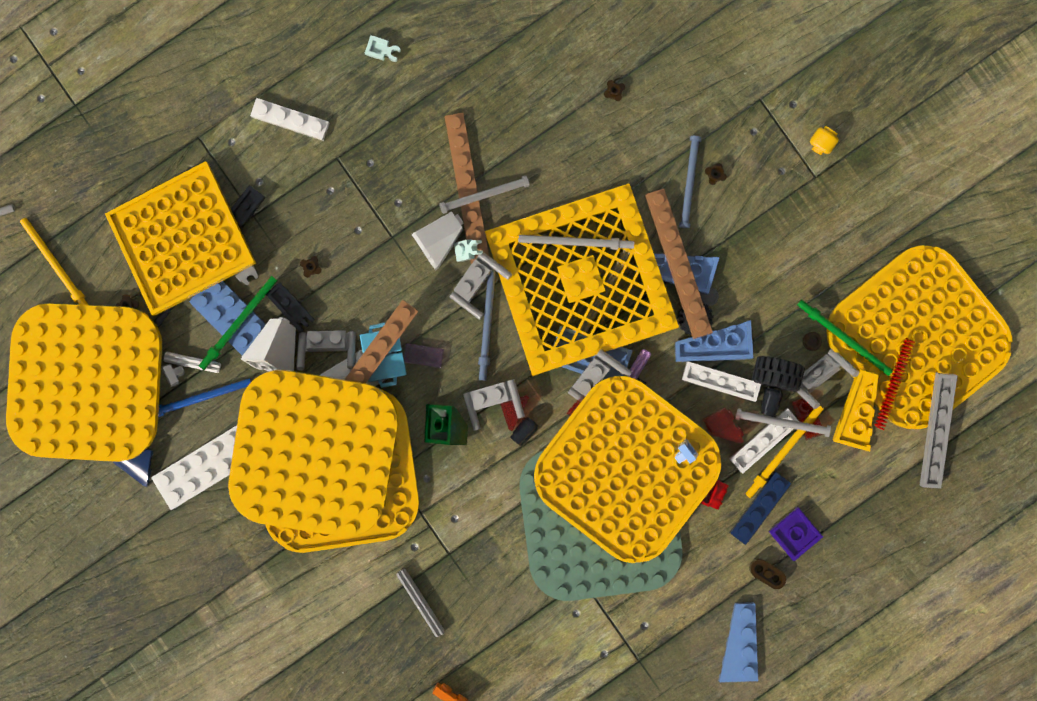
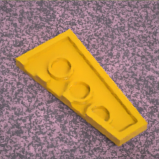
[832,368,878,452]

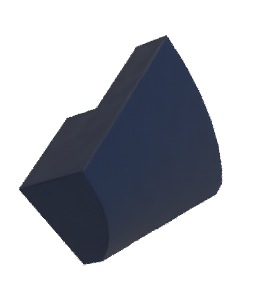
[113,449,153,487]

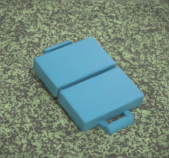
[360,323,406,388]

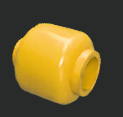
[810,126,839,155]

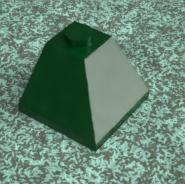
[424,404,468,445]

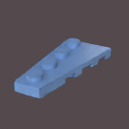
[635,254,719,295]
[675,320,753,362]
[718,602,758,682]

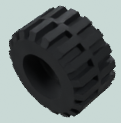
[752,356,805,392]

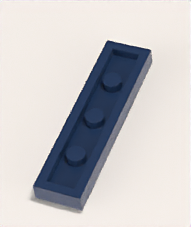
[729,472,791,545]

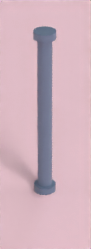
[679,136,701,228]

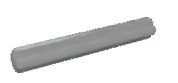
[397,568,445,637]

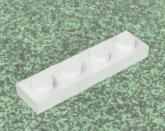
[250,98,330,141]
[681,362,761,402]
[729,408,799,473]

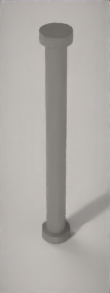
[439,175,529,214]
[736,409,831,437]

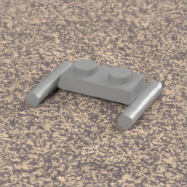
[450,252,512,320]
[297,330,356,370]
[567,349,632,402]
[797,349,859,409]
[463,379,525,431]

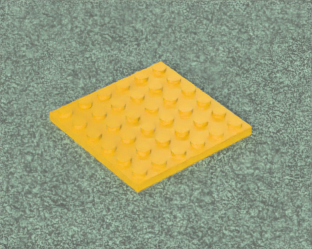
[105,161,256,316]

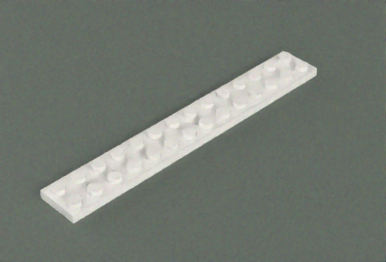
[151,350,387,510]

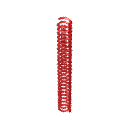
[874,338,915,431]

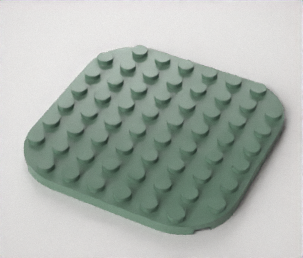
[519,450,682,601]

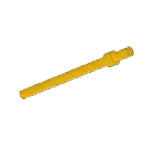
[20,218,88,305]
[745,406,824,498]

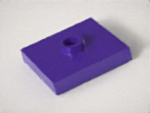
[768,507,823,561]

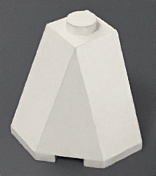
[412,212,464,271]
[241,317,296,371]

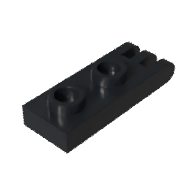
[266,282,315,333]

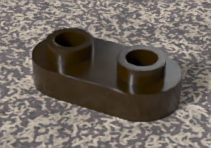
[749,559,786,589]

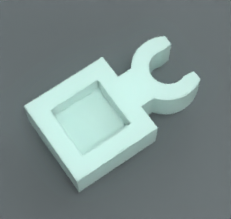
[365,35,401,62]
[454,239,483,262]

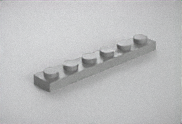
[920,373,957,488]

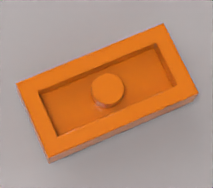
[432,683,468,701]

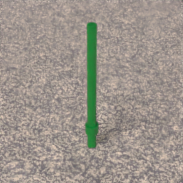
[198,276,278,370]
[797,299,893,376]

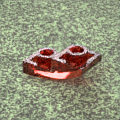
[792,398,824,441]

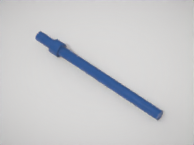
[158,378,252,417]

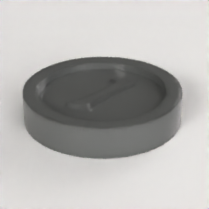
[700,287,719,306]

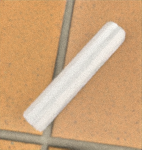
[164,352,221,373]

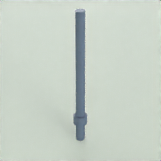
[478,269,496,381]

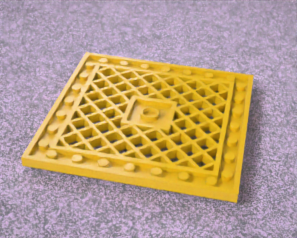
[485,184,679,376]

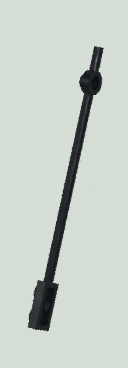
[153,185,266,328]

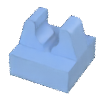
[674,439,698,464]

